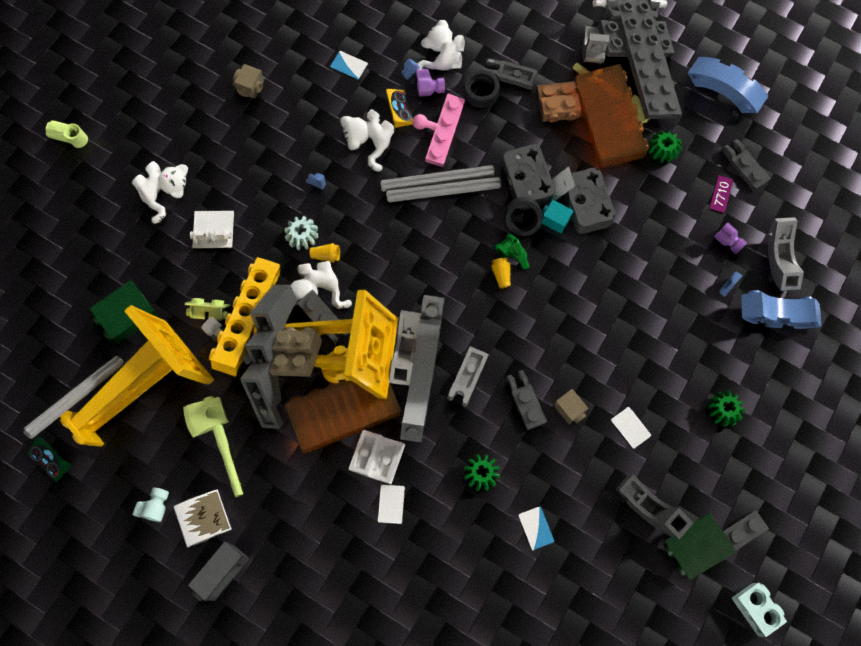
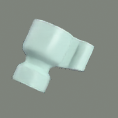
[132,487,169,522]

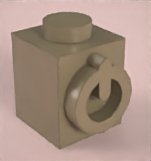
[233,64,264,99]

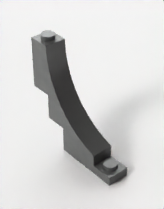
[240,285,297,429]
[400,295,445,442]

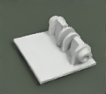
[190,211,234,248]

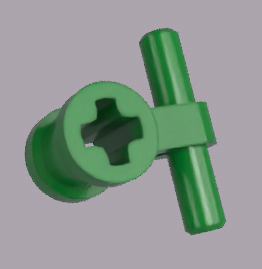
[494,233,529,269]

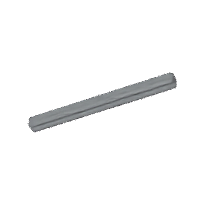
[380,165,495,192]
[386,177,501,202]
[23,356,124,438]

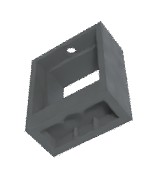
[188,542,250,601]

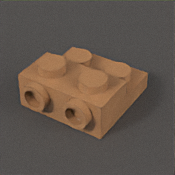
[537,81,581,122]

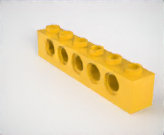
[209,257,280,376]

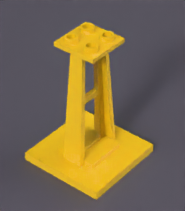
[249,290,399,399]
[60,305,215,447]

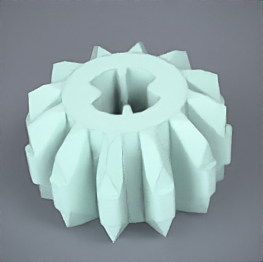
[284,216,318,250]

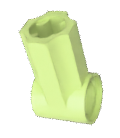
[45,120,88,148]

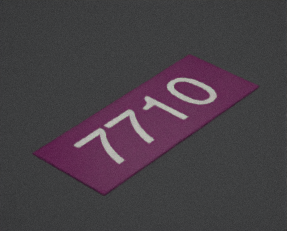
[710,175,733,213]

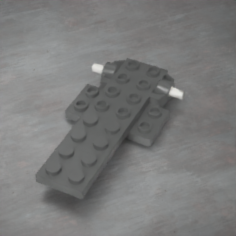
[592,0,682,119]

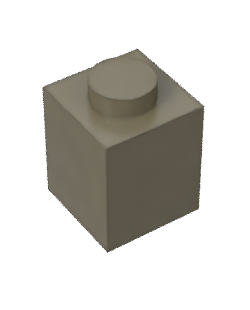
[553,389,588,425]

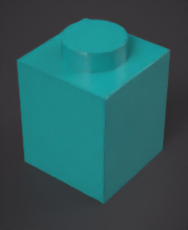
[542,200,573,234]

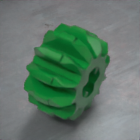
[649,130,682,163]
[708,391,746,427]
[464,455,500,491]

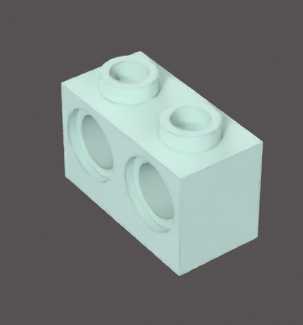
[732,583,787,637]

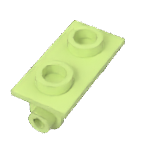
[185,298,230,321]

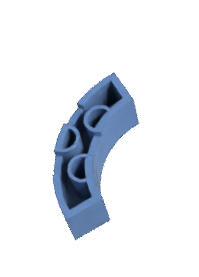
[688,57,768,113]
[741,290,821,329]

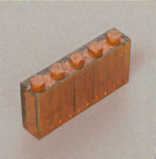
[575,64,649,169]
[285,380,402,454]

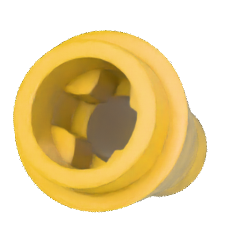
[310,243,340,263]
[491,258,511,288]

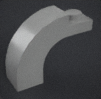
[582,26,609,64]
[768,217,804,291]
[389,310,421,386]

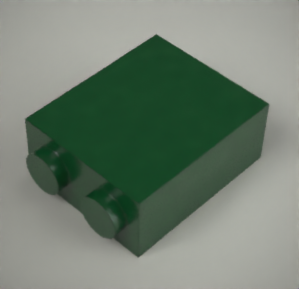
[90,280,159,345]
[664,512,736,580]

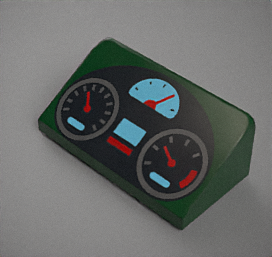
[27,436,72,482]

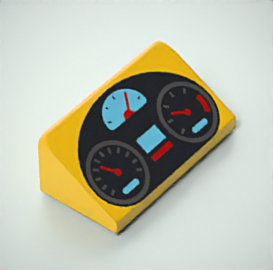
[386,89,413,128]

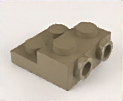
[269,327,322,377]

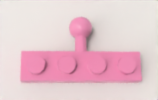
[413,94,465,167]

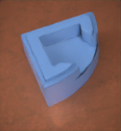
[402,59,420,80]
[306,173,326,189]
[719,271,742,297]

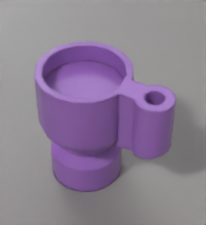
[416,69,445,97]
[714,223,747,254]

